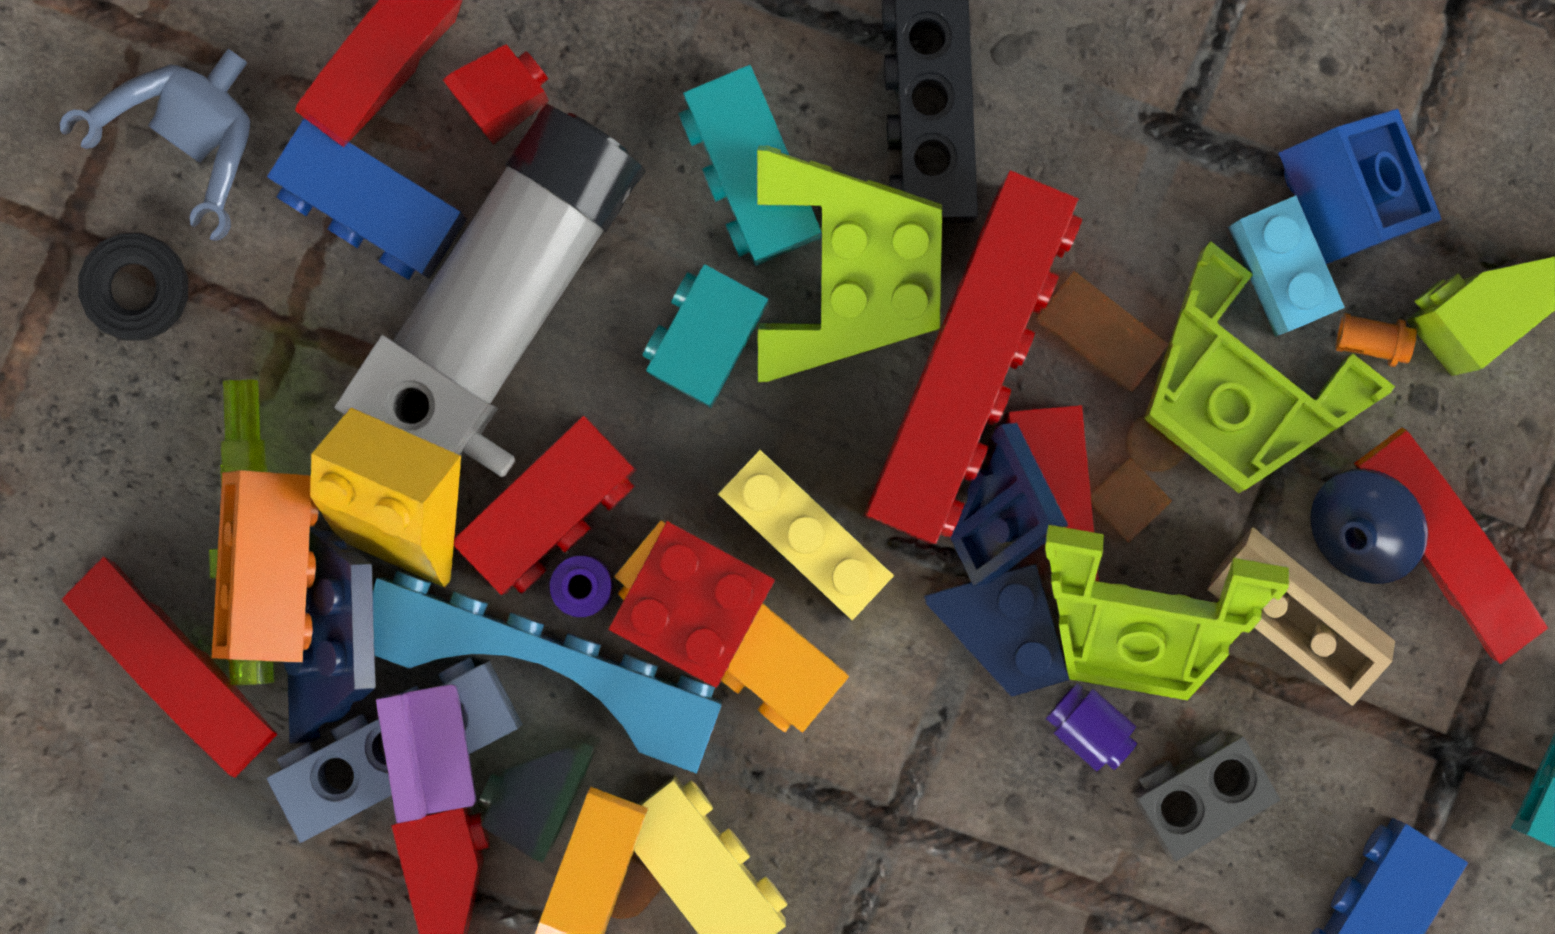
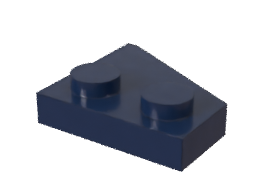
[950,423,1069,586]

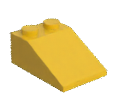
[310,408,461,588]

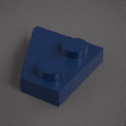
[923,564,1069,697]

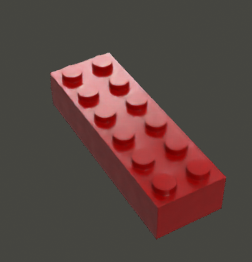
[863,170,1083,544]

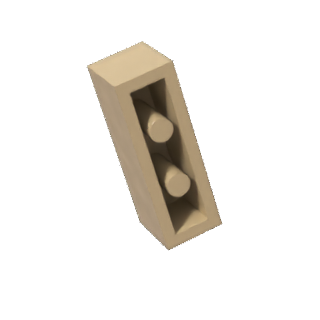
[1207,527,1395,706]

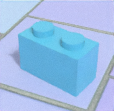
[1228,196,1345,337]

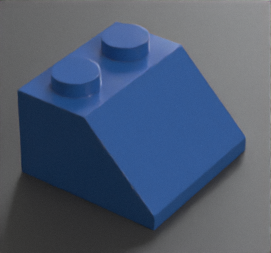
[1279,109,1442,264]

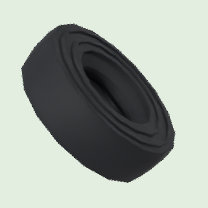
[78,233,188,341]

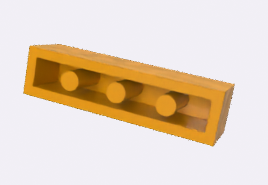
[614,520,849,733]

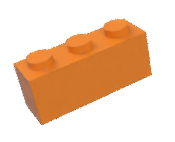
[212,470,319,662]

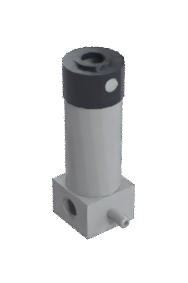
[334,103,646,477]

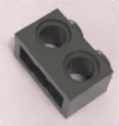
[1131,730,1281,862]

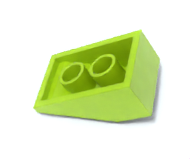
[1406,257,1555,376]

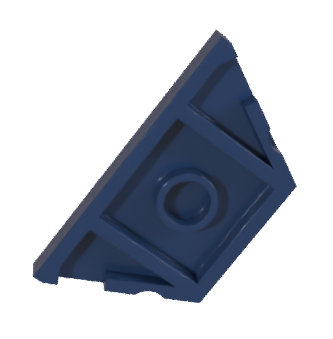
[283,526,375,743]

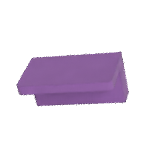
[376,684,477,823]

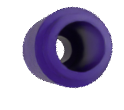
[550,555,614,617]
[1045,683,1138,772]

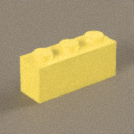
[718,450,894,620]
[634,776,788,934]

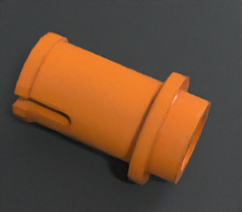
[1335,313,1417,367]

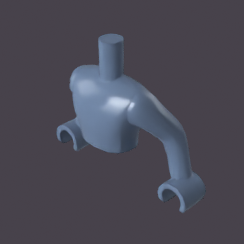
[60,49,251,241]

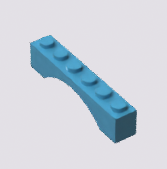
[372,571,723,774]

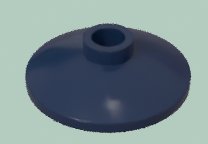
[1310,468,1428,584]

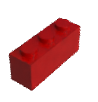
[454,416,637,595]

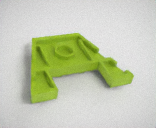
[757,145,942,382]
[1144,241,1395,494]
[1045,525,1289,701]

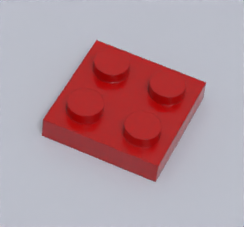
[608,521,775,688]

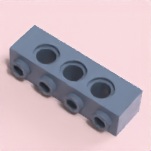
[266,657,523,843]

